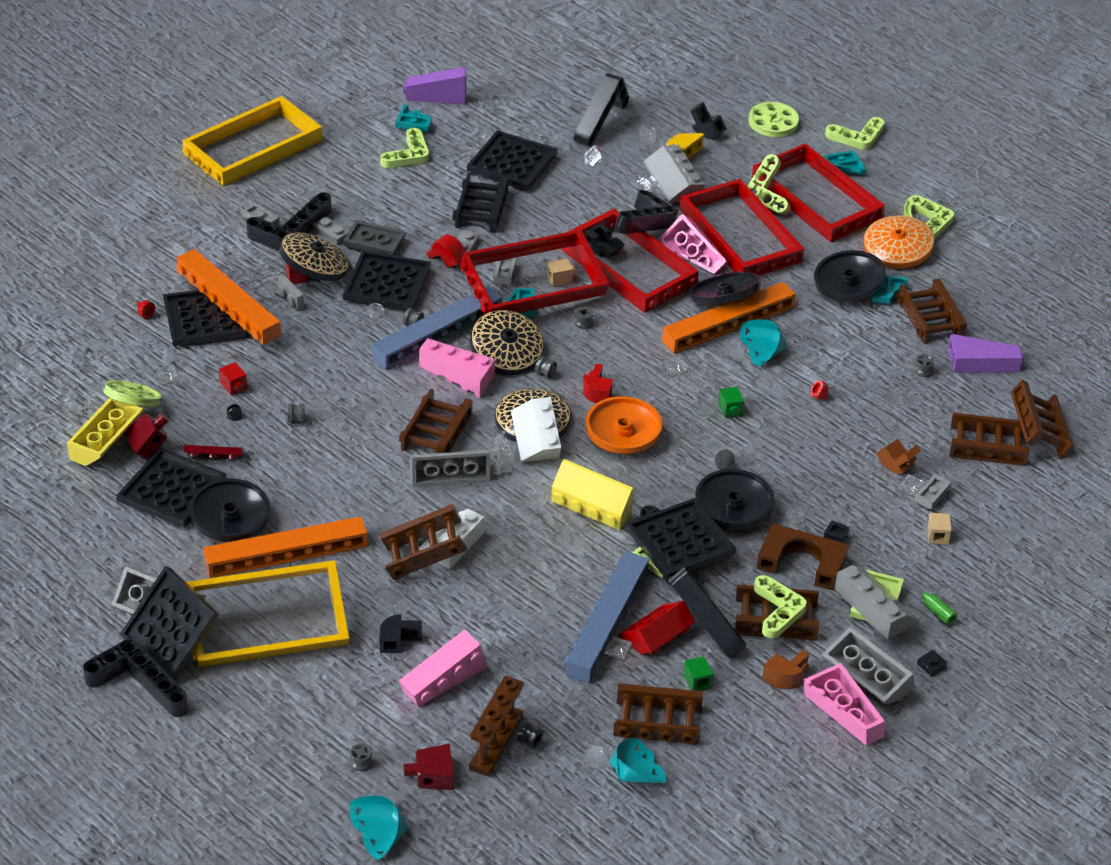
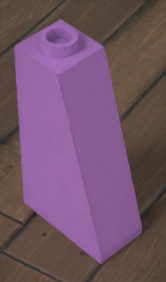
[403,67,467,104]
[948,334,1024,372]

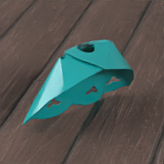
[740,319,786,366]
[610,738,667,783]
[349,795,408,860]

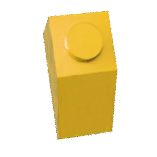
[667,133,704,159]

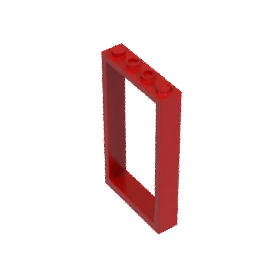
[752,143,885,243]
[679,179,804,276]
[561,208,699,313]
[460,230,610,314]

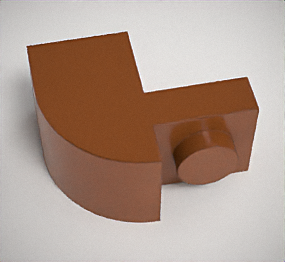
[876,439,921,474]
[762,650,809,689]

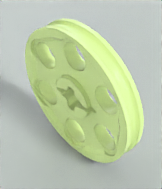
[749,102,799,137]
[103,380,162,407]

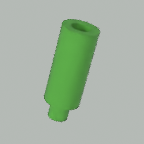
[921,592,957,625]

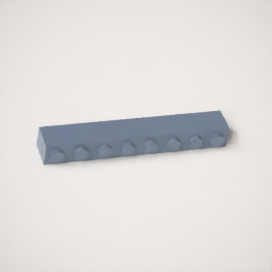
[372,286,502,370]
[564,551,649,683]

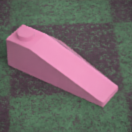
[659,214,727,275]

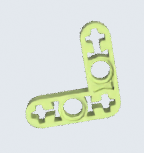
[825,117,884,150]
[380,128,429,168]
[747,154,790,215]
[754,575,806,639]

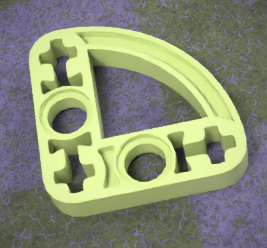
[903,195,954,240]

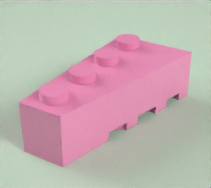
[419,338,495,398]
[399,630,488,707]
[804,663,885,745]

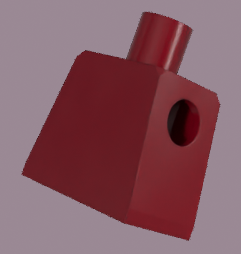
[124,413,169,461]
[403,744,454,790]

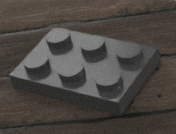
[343,220,406,255]

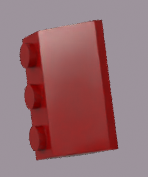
[618,601,695,655]

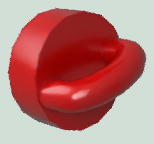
[136,300,156,319]
[810,380,828,400]

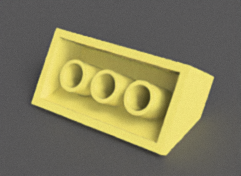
[67,398,143,466]
[551,459,633,530]

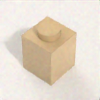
[547,258,575,287]
[927,513,951,545]

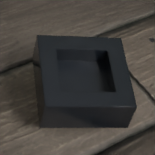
[823,521,850,543]
[917,650,947,677]

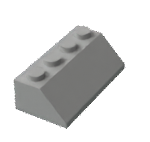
[644,144,705,203]
[410,450,491,486]
[835,565,919,640]
[112,566,206,614]
[822,627,915,704]

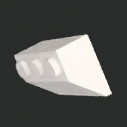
[511,397,561,463]
[419,509,484,569]

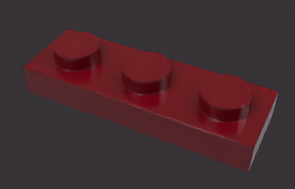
[183,445,245,459]

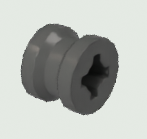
[575,306,593,329]
[403,308,424,326]
[914,354,935,377]
[535,356,557,379]
[288,403,305,423]
[350,744,372,772]

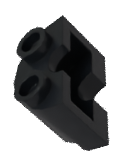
[586,223,625,257]

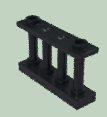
[452,172,509,233]

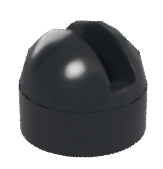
[226,404,242,421]

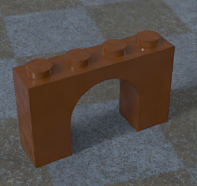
[756,523,849,591]

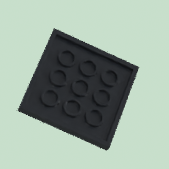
[467,130,558,190]
[343,250,431,311]
[163,290,247,346]
[116,448,227,527]
[626,498,736,580]
[120,566,219,680]

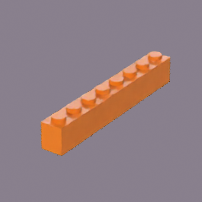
[176,249,281,345]
[662,282,796,354]
[203,516,368,578]

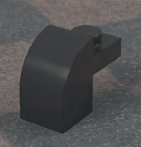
[690,102,727,139]
[379,614,422,653]

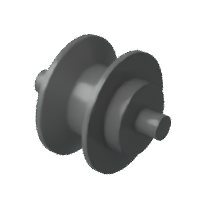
[714,450,735,469]

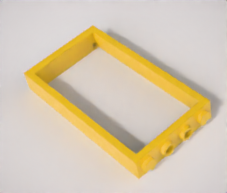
[182,96,323,186]
[186,560,349,668]

